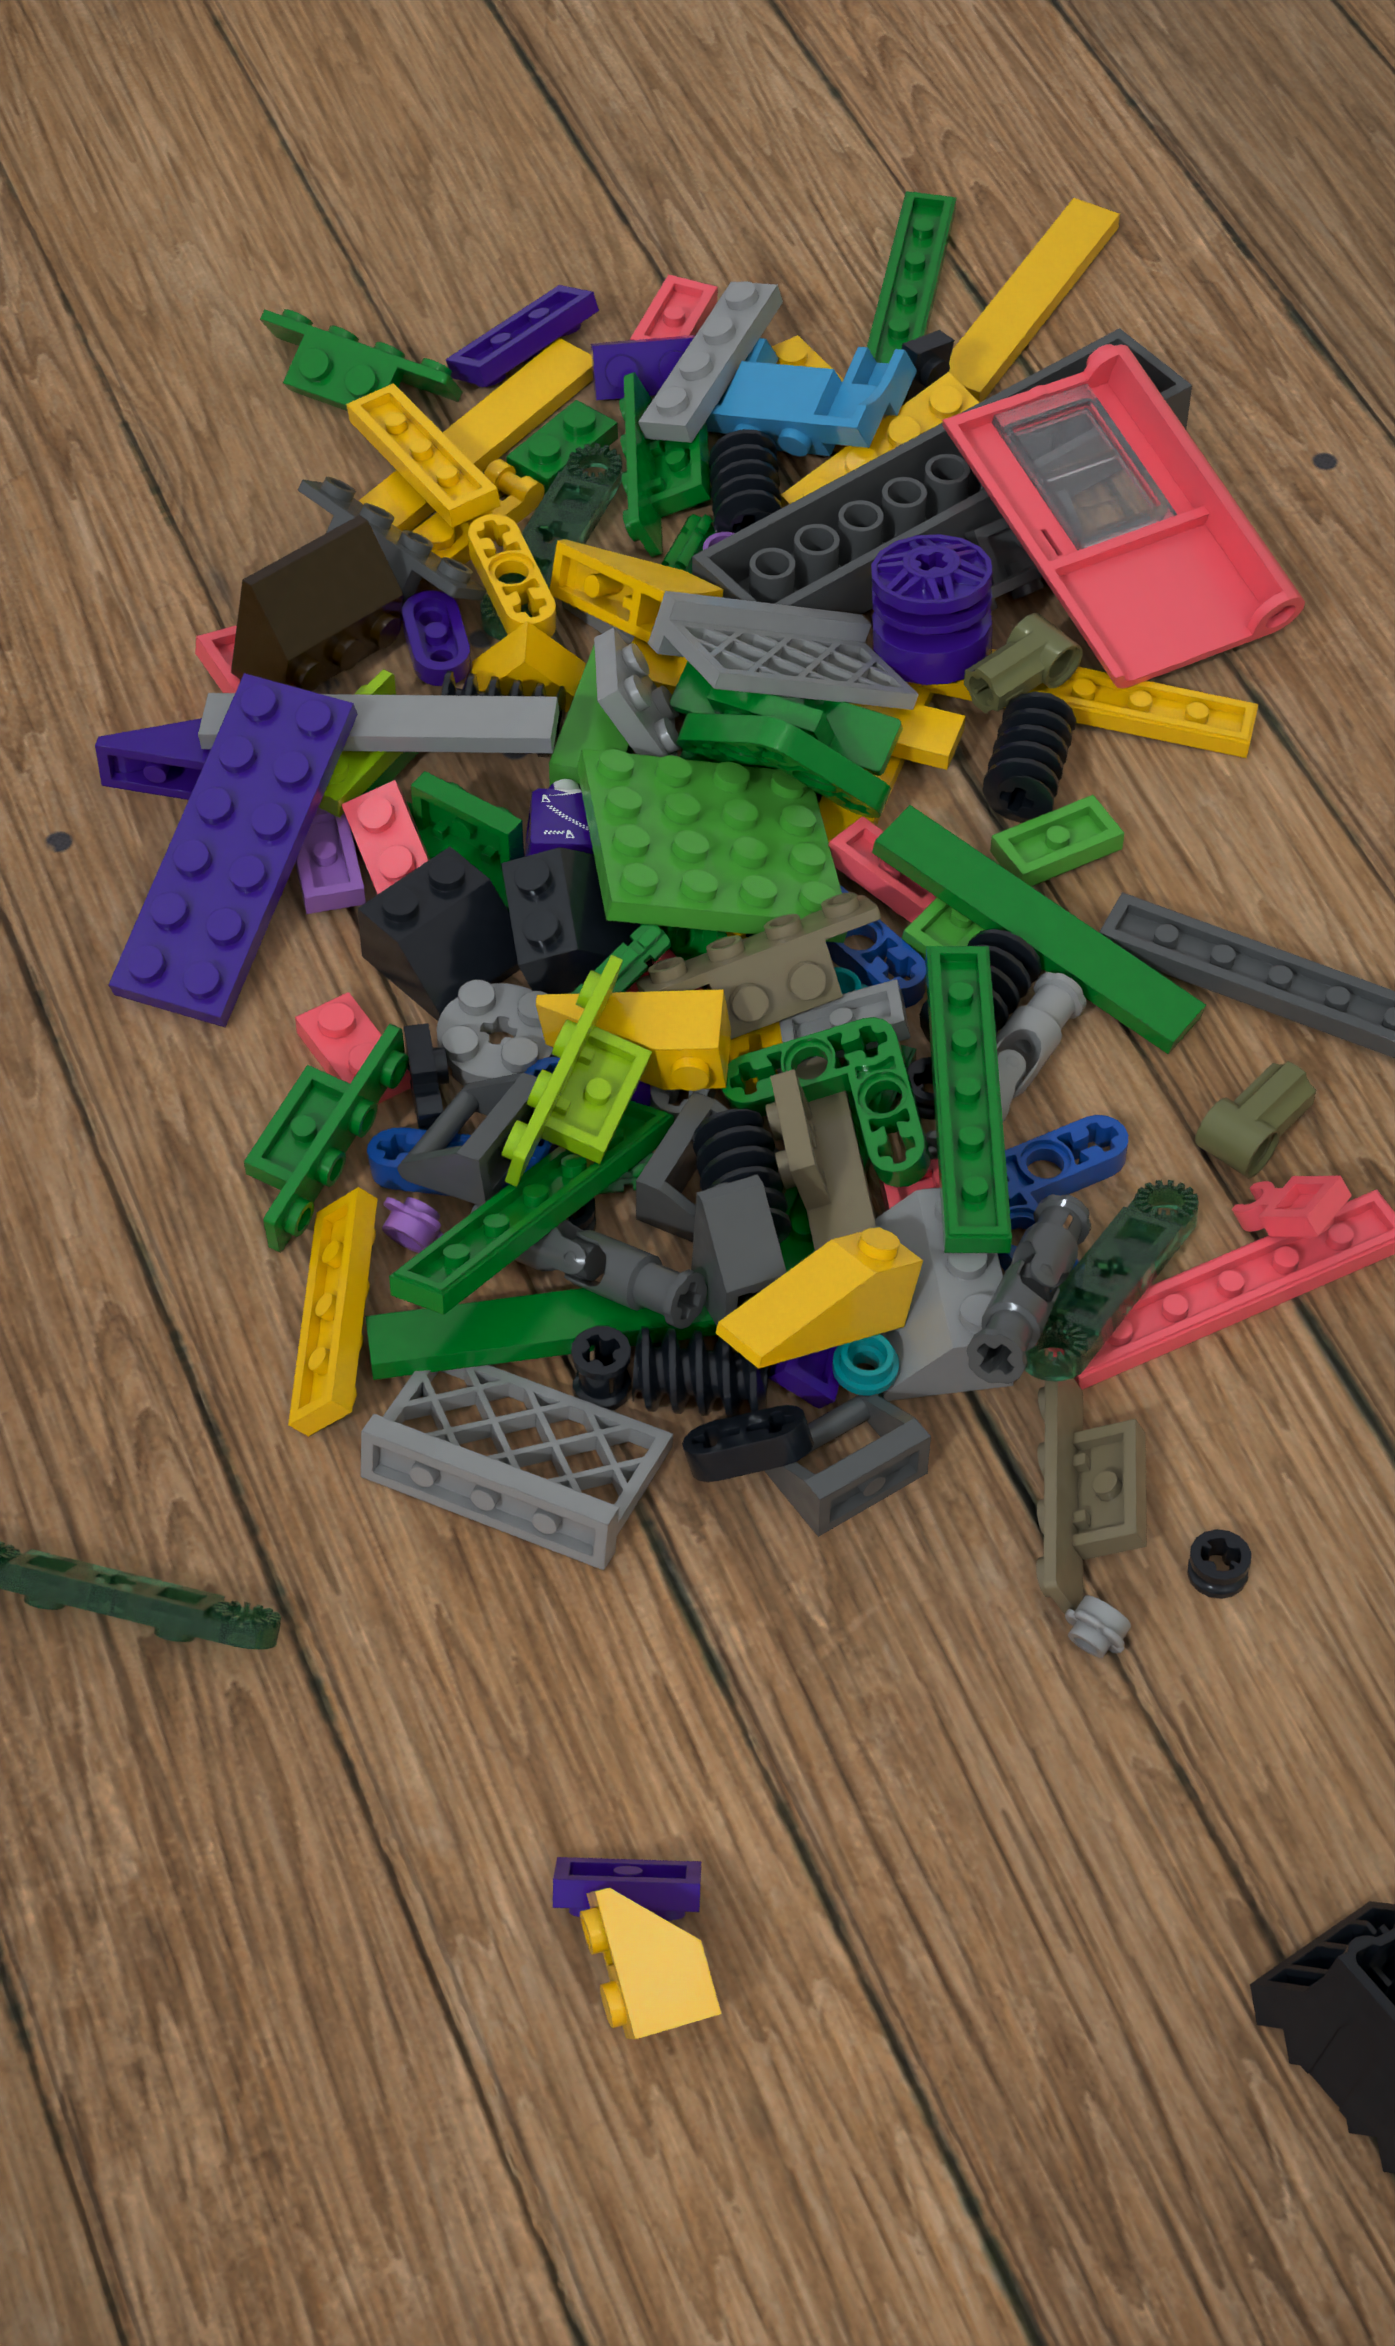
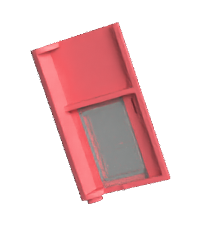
[942,344,1305,688]

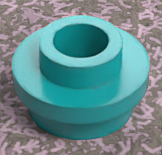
[832,1334,899,1396]

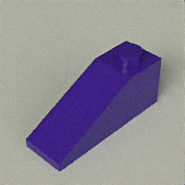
[95,718,211,800]

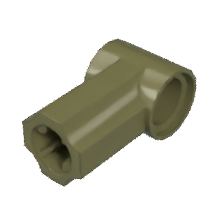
[964,613,1083,714]
[1195,1061,1316,1179]

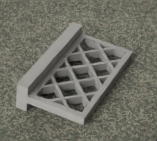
[648,591,919,710]
[360,1365,673,1570]

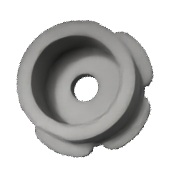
[1065,1595,1131,1658]

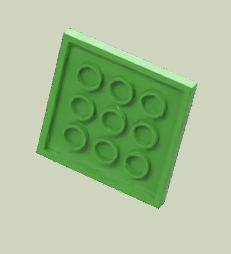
[577,748,847,943]

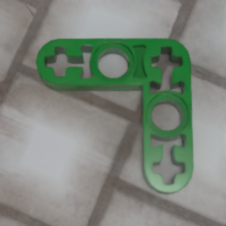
[676,713,891,818]
[721,1017,931,1187]

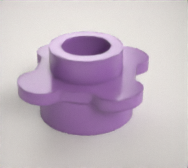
[382,1197,443,1253]

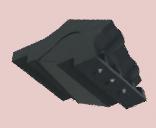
[1250,1901,1395,2174]

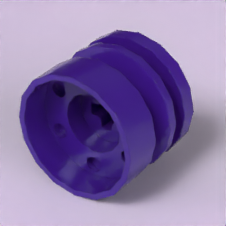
[871,534,992,685]

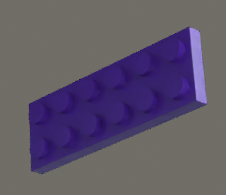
[108,673,358,1028]

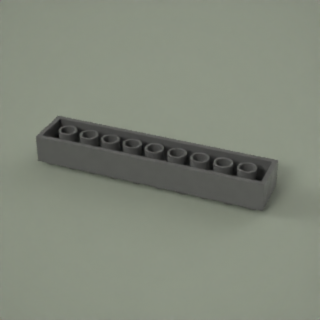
[692,328,1192,614]

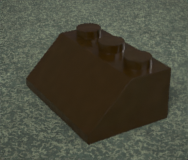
[231,515,404,692]

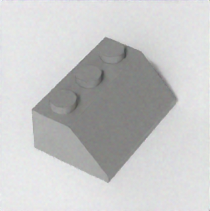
[876,1187,1013,1401]

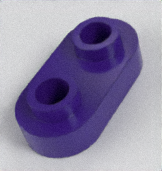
[402,591,471,686]

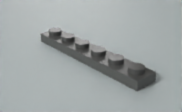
[1099,892,1395,1058]

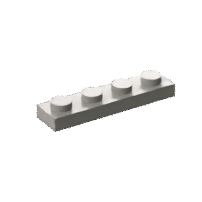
[638,281,783,443]

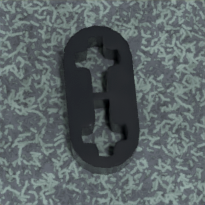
[682,1405,814,1482]

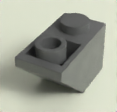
[691,1174,786,1326]

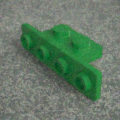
[260,309,463,411]
[619,372,711,557]
[670,661,903,776]
[350,771,524,911]
[244,1024,409,1253]

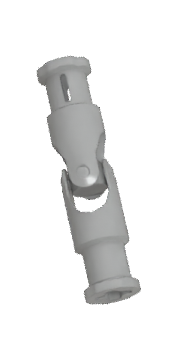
[925,972,1087,1159]

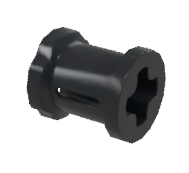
[571,1326,631,1411]

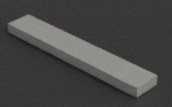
[198,693,560,754]

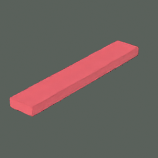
[1044,1189,1395,1390]

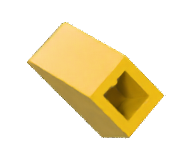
[580,1888,721,2039]

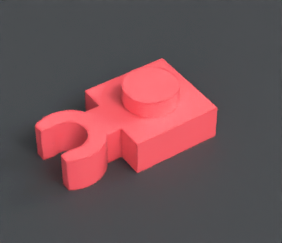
[1232,1176,1352,1239]

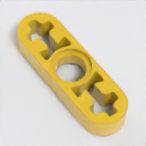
[468,514,556,637]

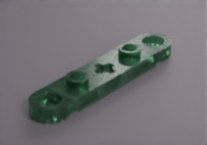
[480,443,622,640]
[1025,1180,1199,1381]
[0,1541,282,1650]

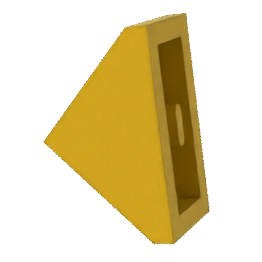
[471,621,586,712]

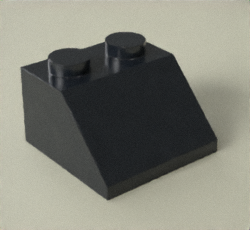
[357,846,520,1021]
[501,847,654,994]

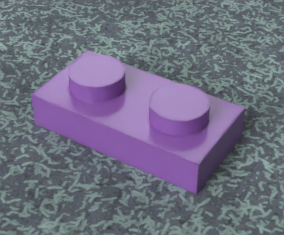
[295,807,366,914]

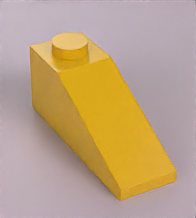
[550,539,724,643]
[536,989,731,1091]
[715,1227,923,1369]

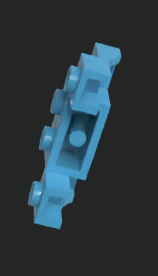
[705,338,917,456]

